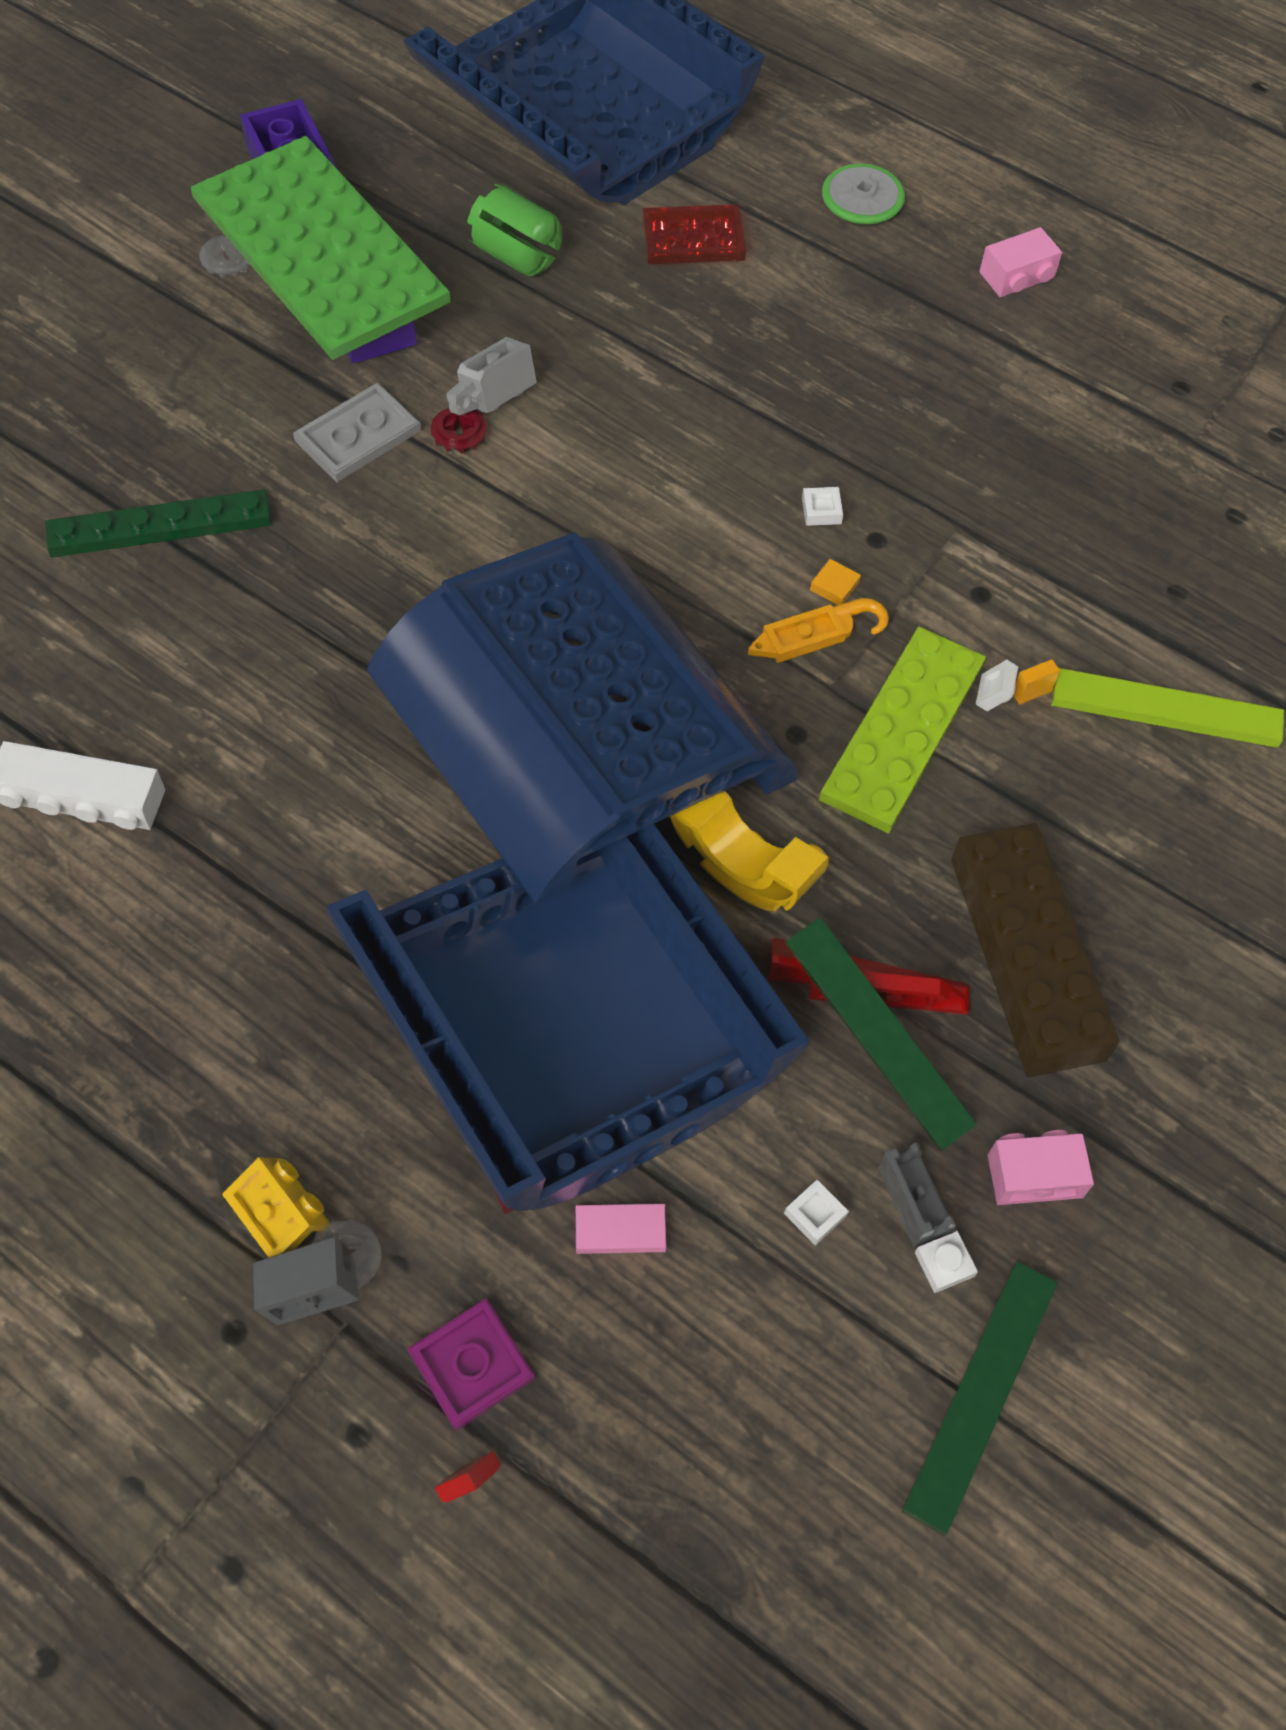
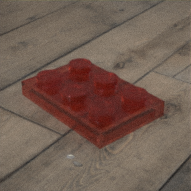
[642,204,746,264]

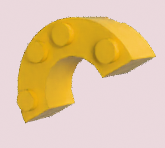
[670,791,829,912]

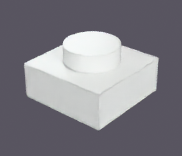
[802,487,843,526]
[976,660,1018,711]
[784,1180,849,1246]
[915,1231,978,1293]

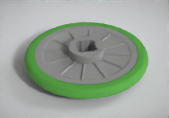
[822,164,905,224]

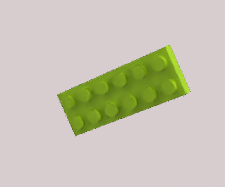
[819,626,986,834]

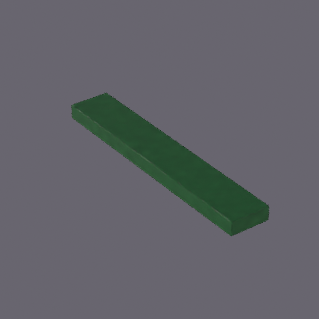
[785,917,977,1151]
[901,1261,1058,1536]

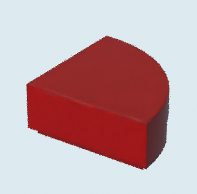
[434,1451,501,1503]

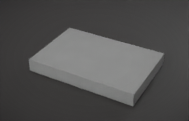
[293,382,421,482]

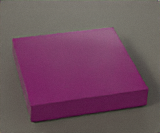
[407,1298,535,1432]

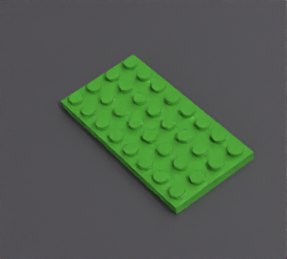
[191,136,451,360]

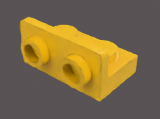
[222,1157,330,1258]

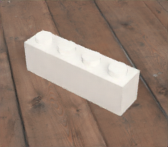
[0,741,165,830]

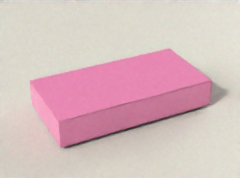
[576,1204,666,1254]

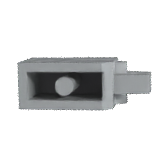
[446,337,537,415]

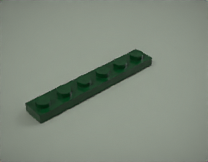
[45,489,271,558]

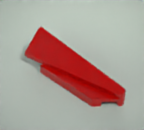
[768,938,969,1015]

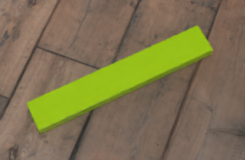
[1051,668,1284,748]

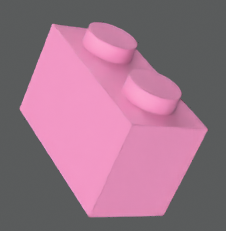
[979,227,1062,297]
[988,1130,1094,1205]

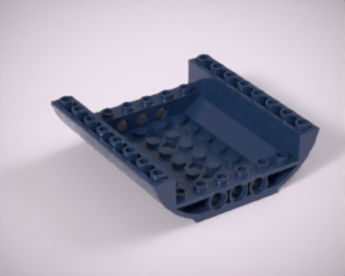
[404,0,764,206]
[367,532,798,904]

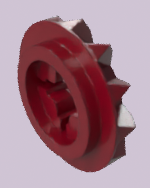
[431,408,487,454]

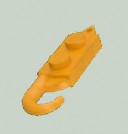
[748,598,889,663]

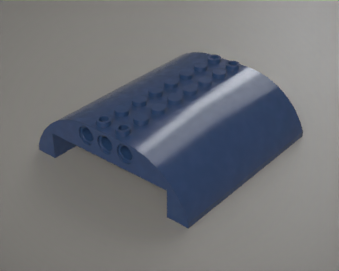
[326,824,810,1211]

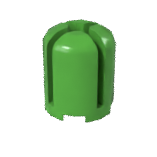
[467,184,563,276]

